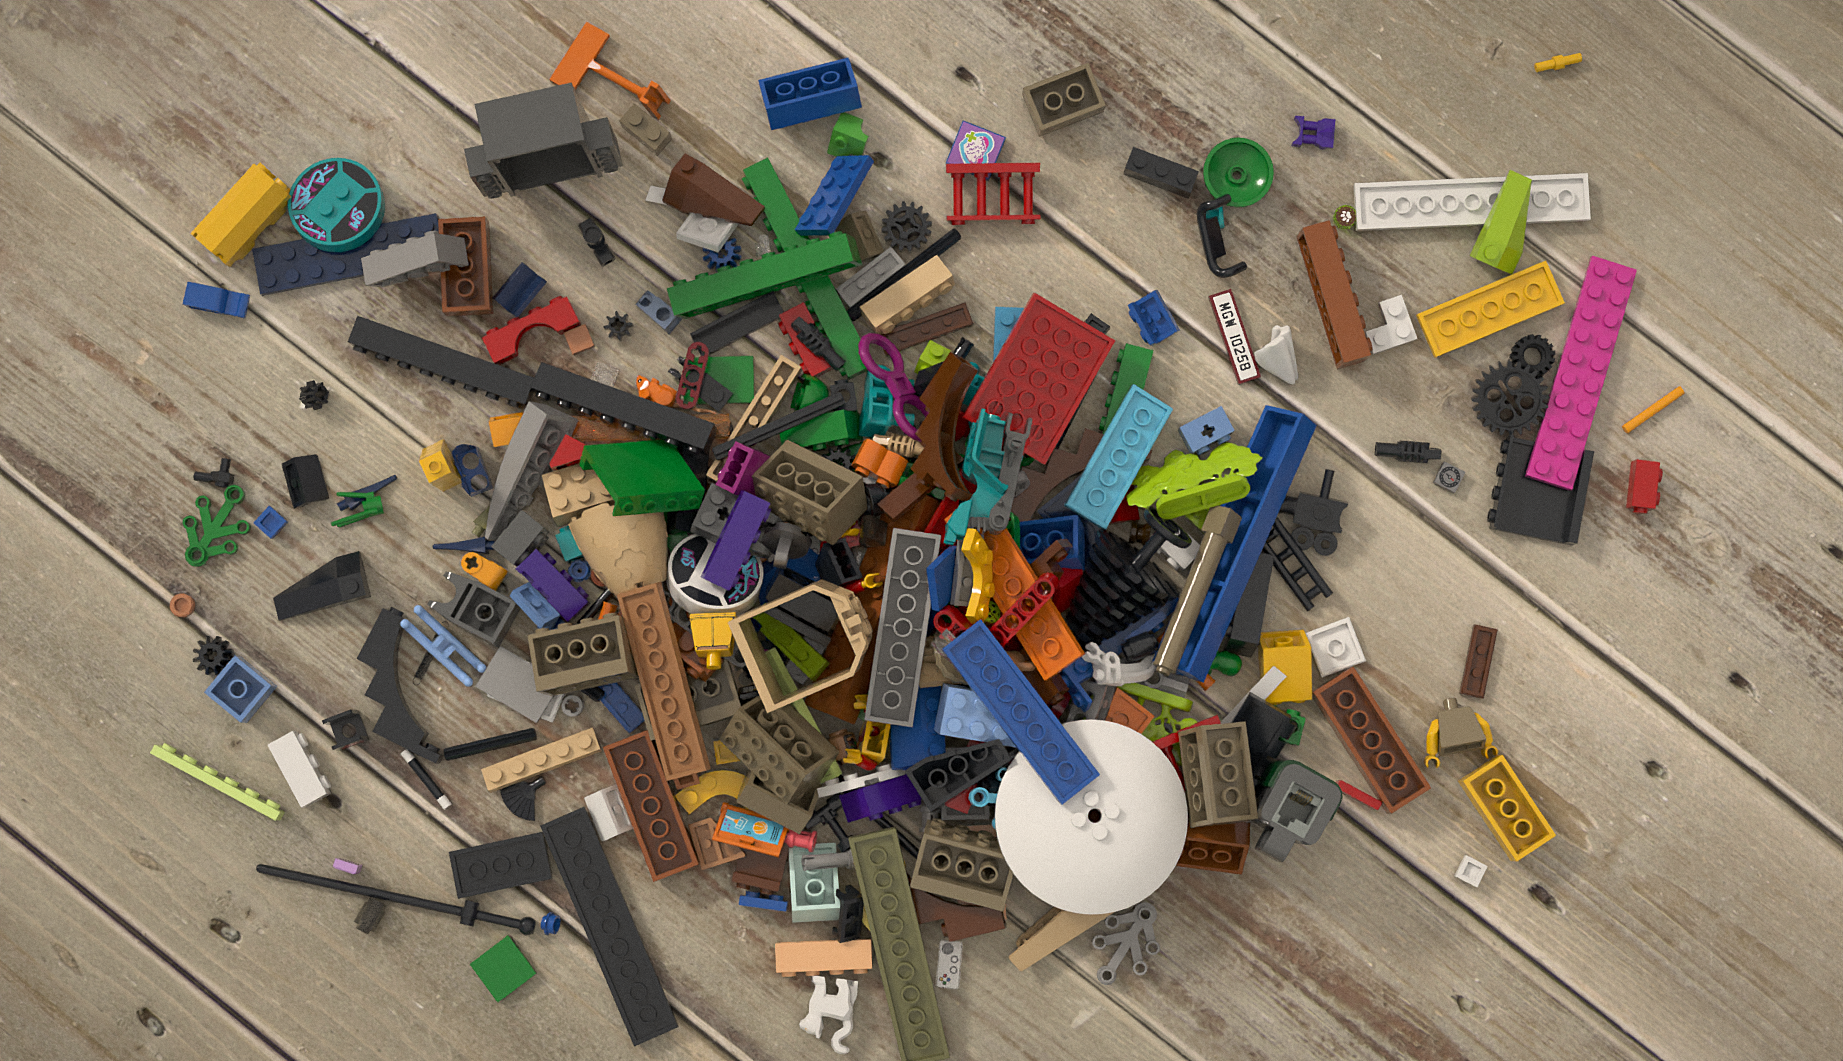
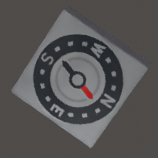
[1433,461,1465,494]

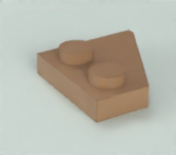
[688,817,747,870]

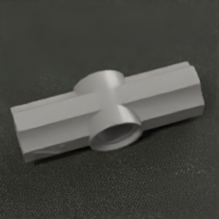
[1121,657,1190,698]

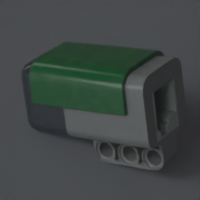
[1251,760,1343,862]

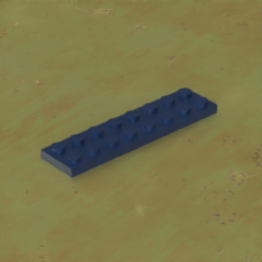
[252,213,439,296]

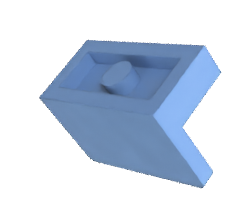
[510,582,560,630]

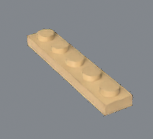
[481,727,602,793]

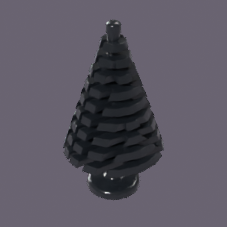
[1065,506,1192,653]

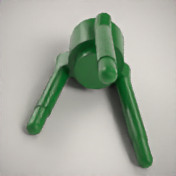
[331,492,384,528]

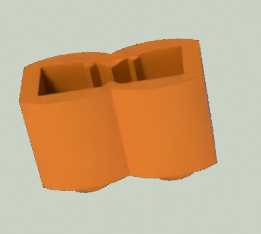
[851,438,908,489]

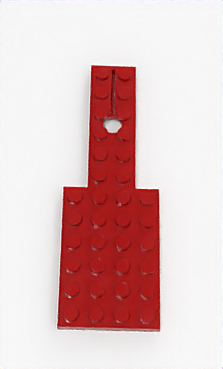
[924,293,1115,556]

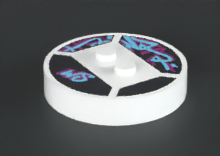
[666,534,763,616]

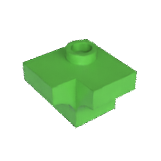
[827,112,869,157]

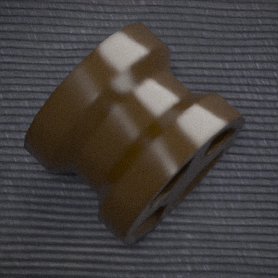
[1128,520,1151,546]

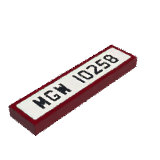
[1208,289,1261,385]

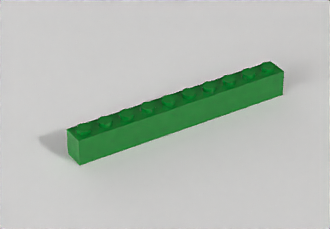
[741,157,867,380]

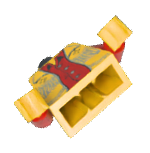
[843,695,891,771]

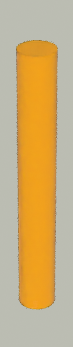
[1622,386,1685,434]

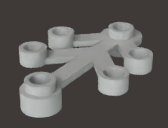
[1092,902,1160,985]

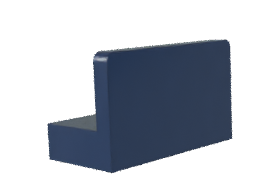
[492,262,547,317]

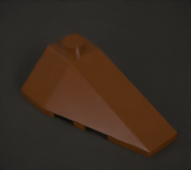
[662,153,765,226]

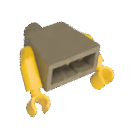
[1424,698,1498,768]

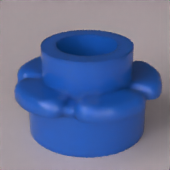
[568,559,591,582]
[541,912,561,935]

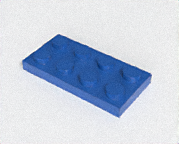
[795,155,874,236]

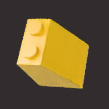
[1258,629,1312,705]

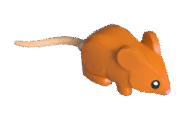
[636,375,716,414]

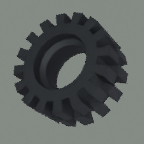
[1510,334,1556,378]

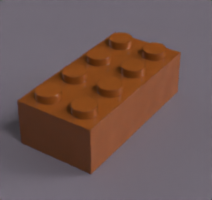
[438,216,494,317]

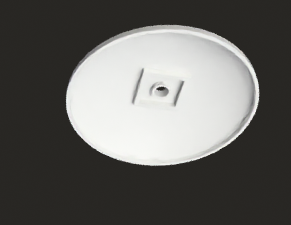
[995,720,1188,915]

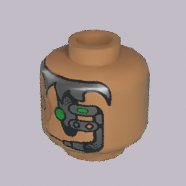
[827,729,857,765]

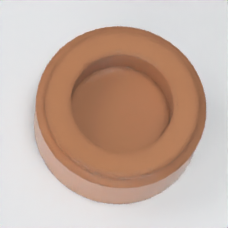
[170,594,195,618]

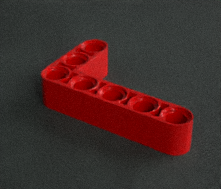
[934,572,1059,647]

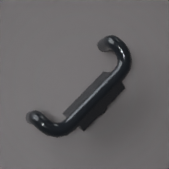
[1196,194,1247,278]

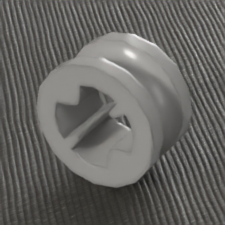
[561,695,584,717]

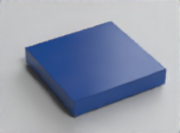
[926,545,957,611]

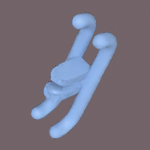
[400,605,486,687]

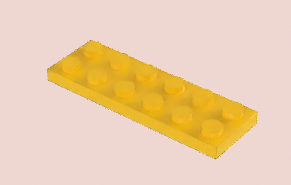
[1416,261,1565,358]

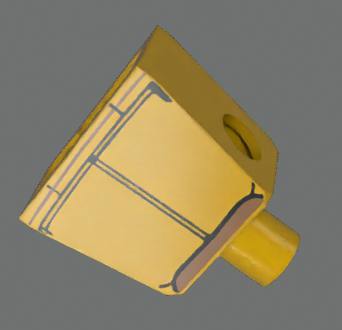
[690,612,737,670]

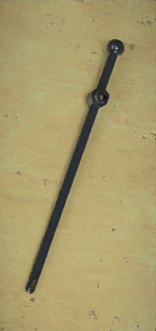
[256,864,536,935]

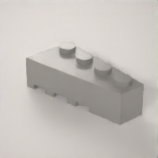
[361,231,469,288]

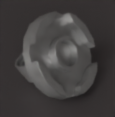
[762,522,811,569]

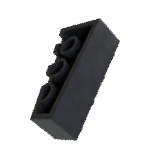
[1224,553,1274,658]

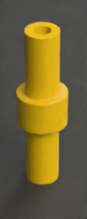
[1534,53,1582,72]

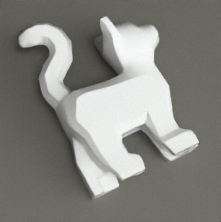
[799,976,858,1055]

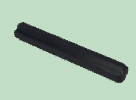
[443,728,537,761]

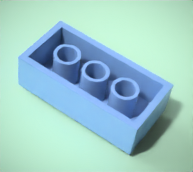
[934,683,1016,747]

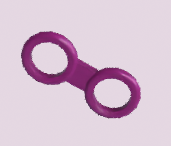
[858,333,928,442]

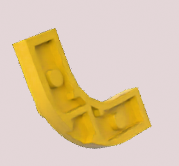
[961,528,995,625]
[675,770,753,815]

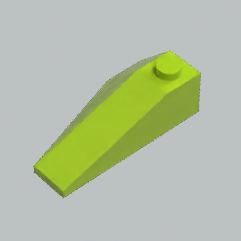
[1469,170,1532,274]

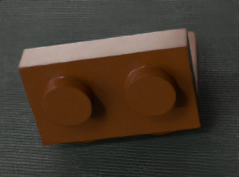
[732,843,789,895]

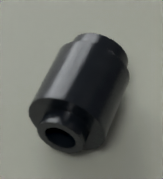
[1121,631,1158,662]

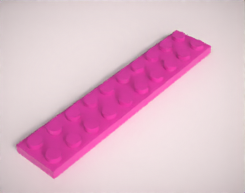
[1525,255,1637,491]

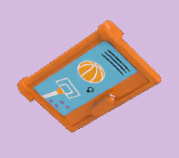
[712,802,790,858]

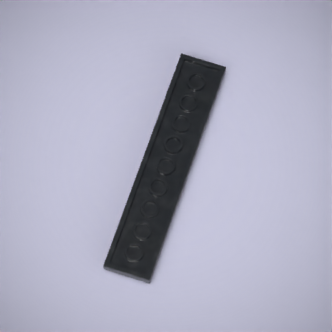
[540,806,679,1047]

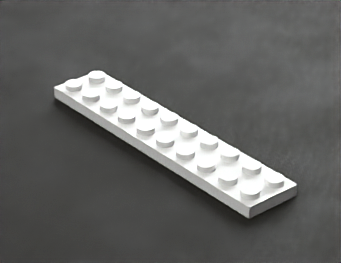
[1353,173,1591,231]

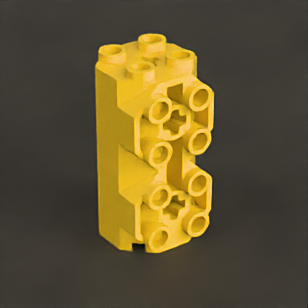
[190,162,292,267]

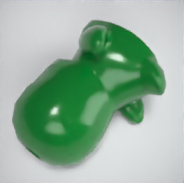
[1208,650,1242,677]

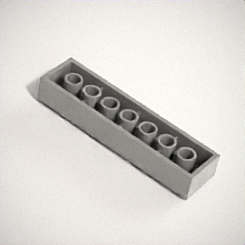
[864,528,941,727]

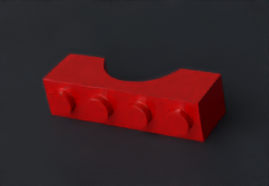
[482,296,581,365]

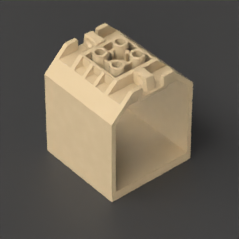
[728,579,873,713]

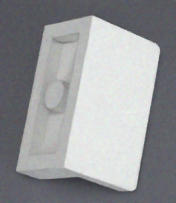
[584,784,633,841]

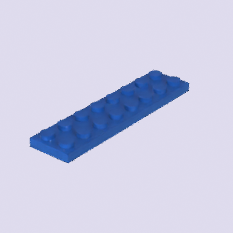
[941,619,1100,805]

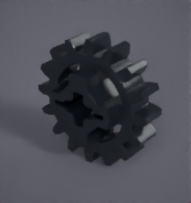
[881,201,932,253]

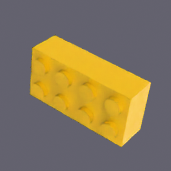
[1458,755,1556,862]

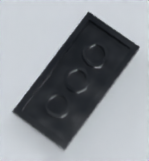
[449,832,553,899]

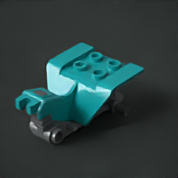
[943,408,1033,546]

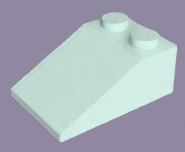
[789,843,840,923]

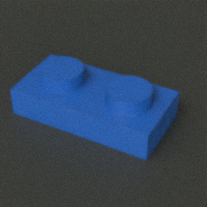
[739,891,788,912]

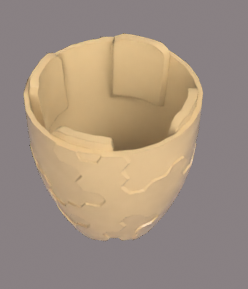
[568,503,668,596]

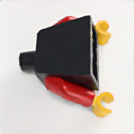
[815,523,883,594]

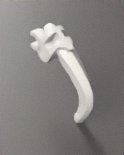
[1082,642,1155,686]

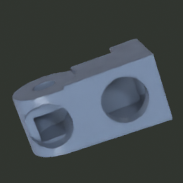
[635,290,682,335]

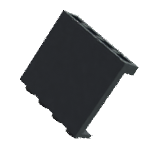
[1487,435,1594,545]

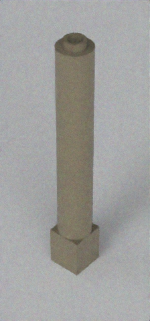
[1153,506,1242,676]

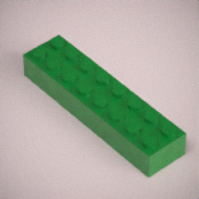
[667,231,862,319]

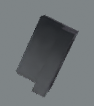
[282,454,329,509]

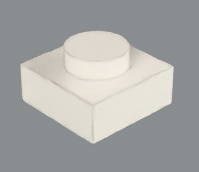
[1454,855,1488,887]

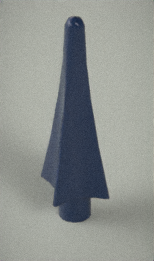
[336,475,397,512]
[432,536,495,554]

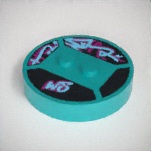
[288,158,385,252]

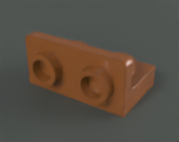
[677,631,724,682]

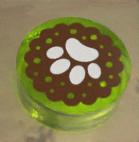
[1333,205,1356,229]

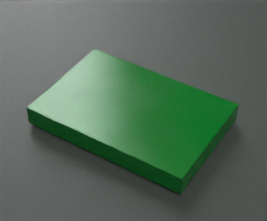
[683,356,754,405]

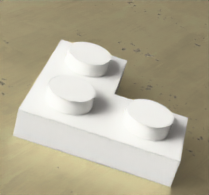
[1365,295,1417,355]

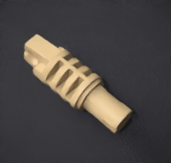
[873,432,924,458]

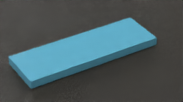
[1064,384,1173,530]

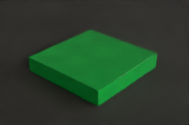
[470,935,537,1003]

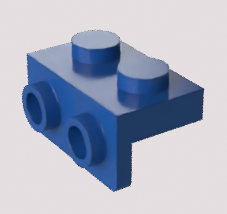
[1128,290,1180,346]

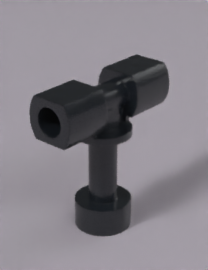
[578,218,616,267]
[806,792,853,852]

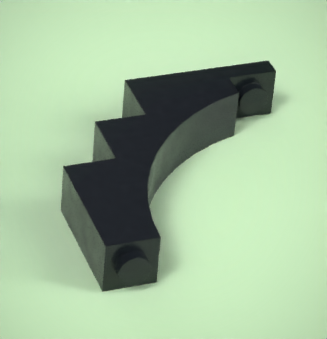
[357,607,444,764]

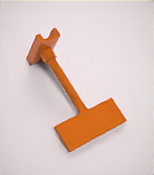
[549,22,671,120]

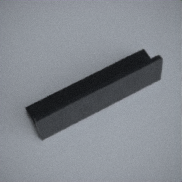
[690,291,784,356]
[666,446,710,535]

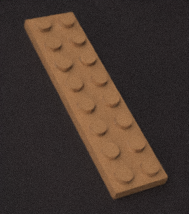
[617,582,711,781]

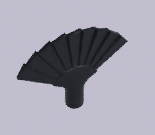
[500,776,546,821]

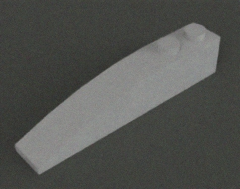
[485,401,579,541]

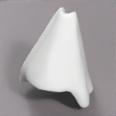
[1254,325,1298,385]

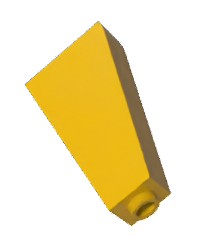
[419,439,462,492]

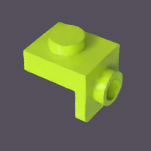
[914,340,951,374]

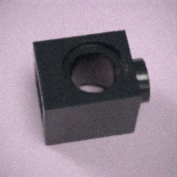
[830,379,858,412]

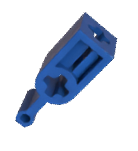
[183,282,250,318]

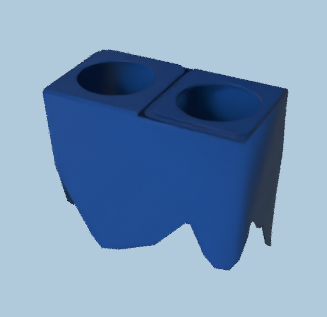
[452,444,494,497]

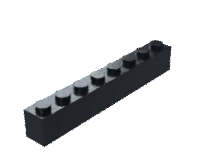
[348,315,534,409]
[530,362,718,456]

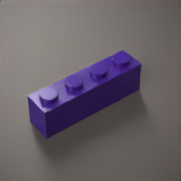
[700,490,771,590]

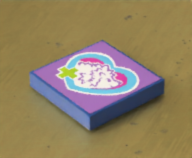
[945,120,1006,181]

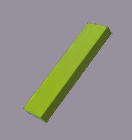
[751,603,830,681]

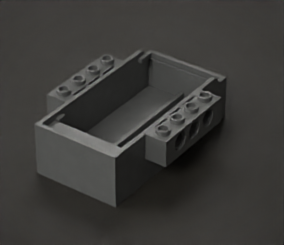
[464,82,623,199]

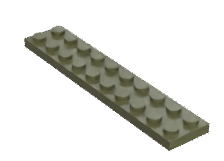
[848,827,950,1061]

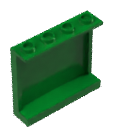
[579,440,705,517]

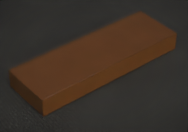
[1459,624,1498,699]

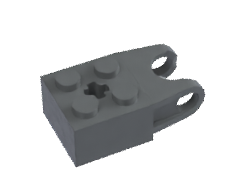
[690,483,783,559]
[427,571,521,648]

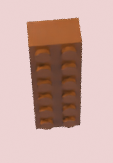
[1296,220,1373,370]
[1312,666,1431,814]
[603,730,700,882]

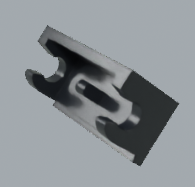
[832,884,864,943]

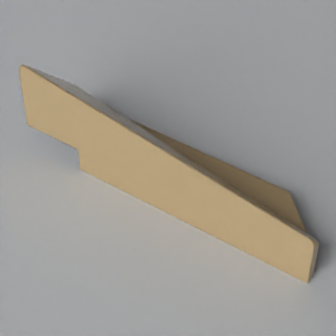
[1008,907,1114,971]

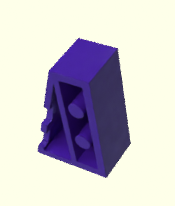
[516,549,591,623]
[839,774,922,823]

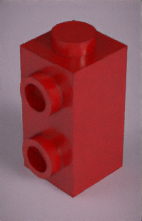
[1626,459,1663,514]

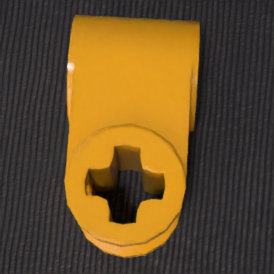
[461,552,508,591]

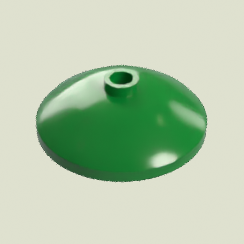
[1203,137,1274,208]

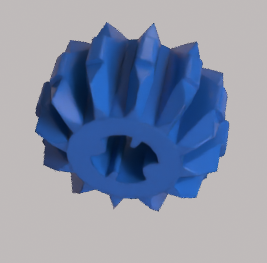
[702,238,742,273]

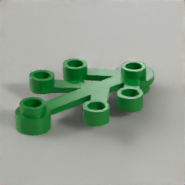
[182,485,251,567]

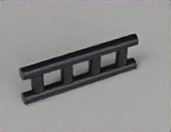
[1262,517,1333,612]

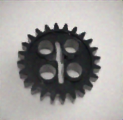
[1471,359,1549,435]

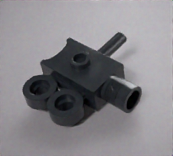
[1279,469,1348,556]

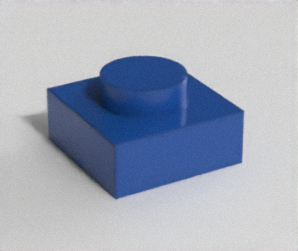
[253,506,288,539]

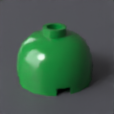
[790,374,829,412]

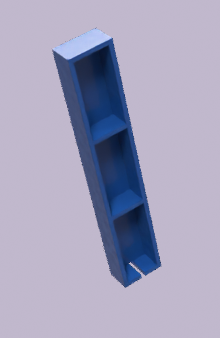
[1152,405,1317,683]

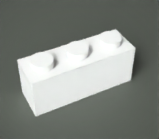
[268,731,331,808]

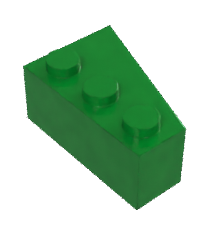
[780,409,864,451]

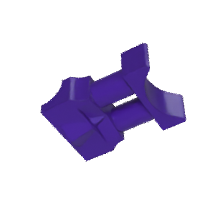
[1291,116,1336,150]

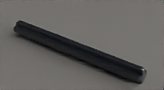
[847,228,961,321]
[712,392,845,460]

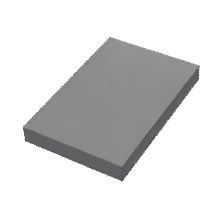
[475,646,554,723]

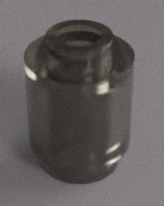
[354,897,387,935]

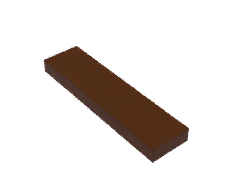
[882,302,973,357]
[877,451,964,522]

